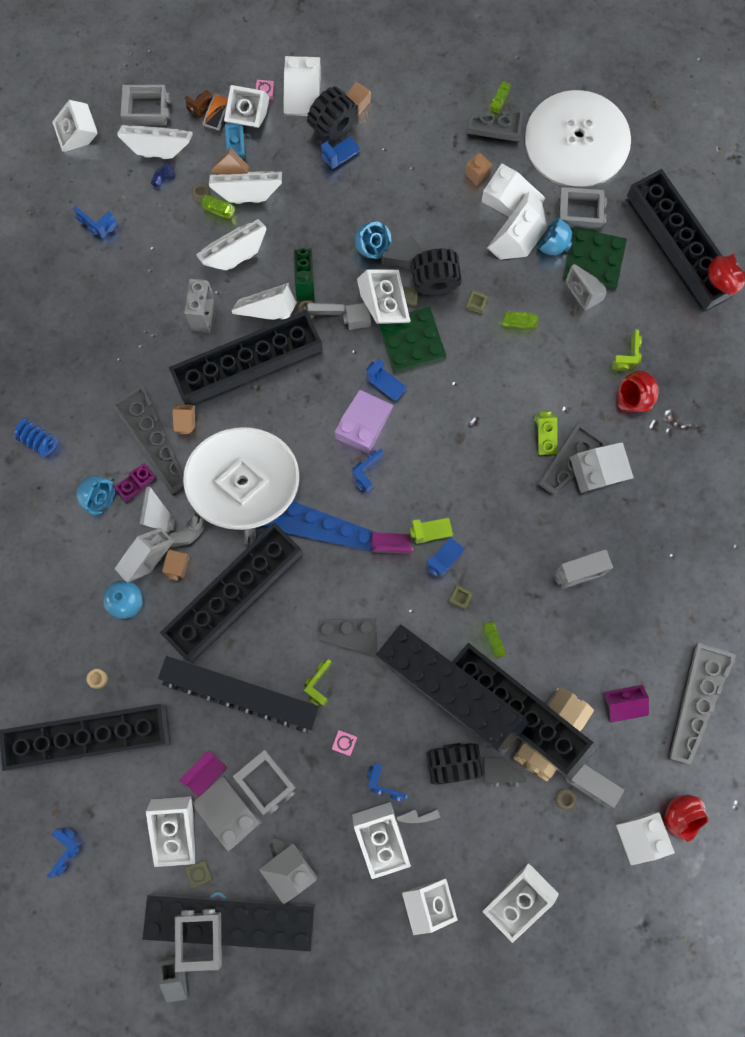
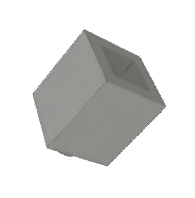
[343,303,371,330]

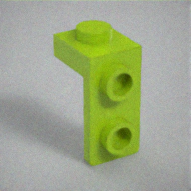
[612,329,642,372]
[534,410,558,455]
[409,518,453,544]
[304,659,332,706]

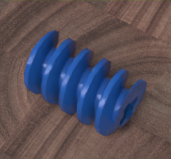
[14,418,58,457]

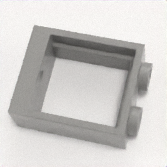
[121,85,170,126]
[557,187,607,231]
[185,279,215,333]
[115,528,174,583]
[554,549,613,589]
[233,750,296,815]
[564,764,625,808]
[175,909,222,972]

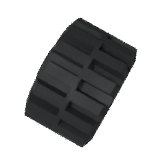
[306,86,358,142]
[411,248,462,295]
[426,743,484,785]

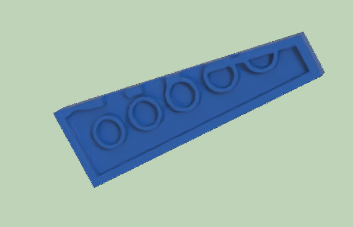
[256,501,374,551]

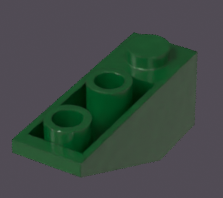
[294,248,315,301]

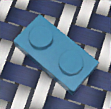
[225,124,245,159]

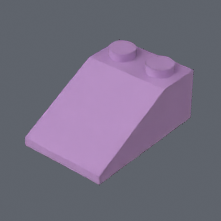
[335,390,393,454]

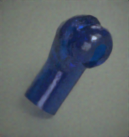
[151,164,174,187]

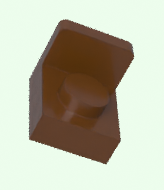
[184,89,212,118]

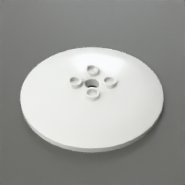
[525,90,631,188]
[183,427,299,530]

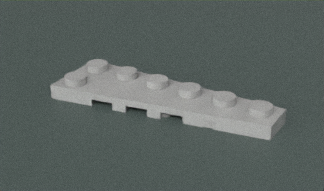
[669,643,736,765]

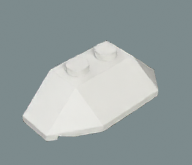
[118,125,193,159]
[209,171,282,204]
[487,191,548,260]
[196,219,266,271]

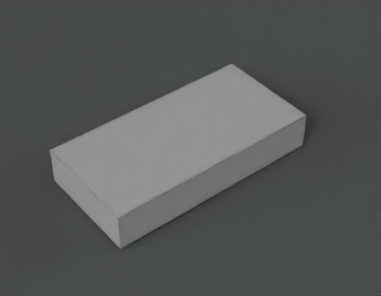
[304,303,344,315]

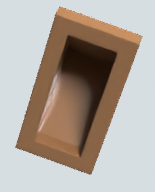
[211,148,249,175]

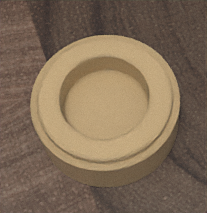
[86,669,108,689]

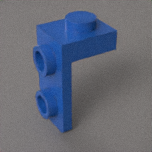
[321,137,360,169]
[73,206,117,239]
[366,358,406,401]
[352,449,384,493]
[426,537,465,578]
[366,763,408,802]
[47,827,81,879]

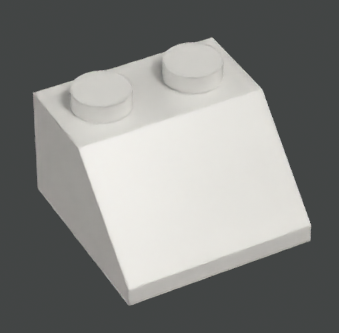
[224,85,270,128]
[52,100,98,152]
[616,812,675,865]
[402,879,458,935]

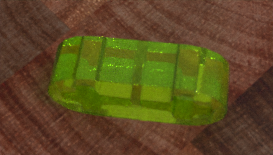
[490,81,511,114]
[201,195,235,219]
[503,312,538,328]
[483,621,506,659]

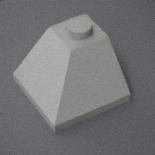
[565,264,607,311]
[140,487,175,536]
[259,844,317,905]

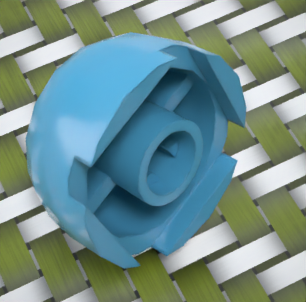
[537,218,572,256]
[354,221,392,259]
[76,475,115,515]
[103,580,143,619]

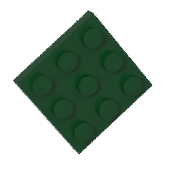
[562,227,627,290]
[378,306,447,373]

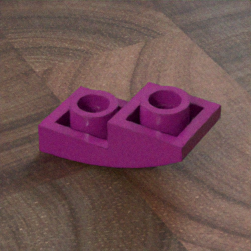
[113,463,156,503]

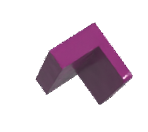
[371,532,413,554]
[604,685,649,722]
[179,750,227,797]

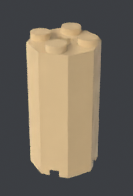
[513,687,594,782]

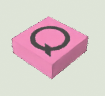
[256,80,275,100]
[332,730,357,756]

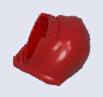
[708,253,745,295]
[617,371,659,412]
[662,794,709,842]

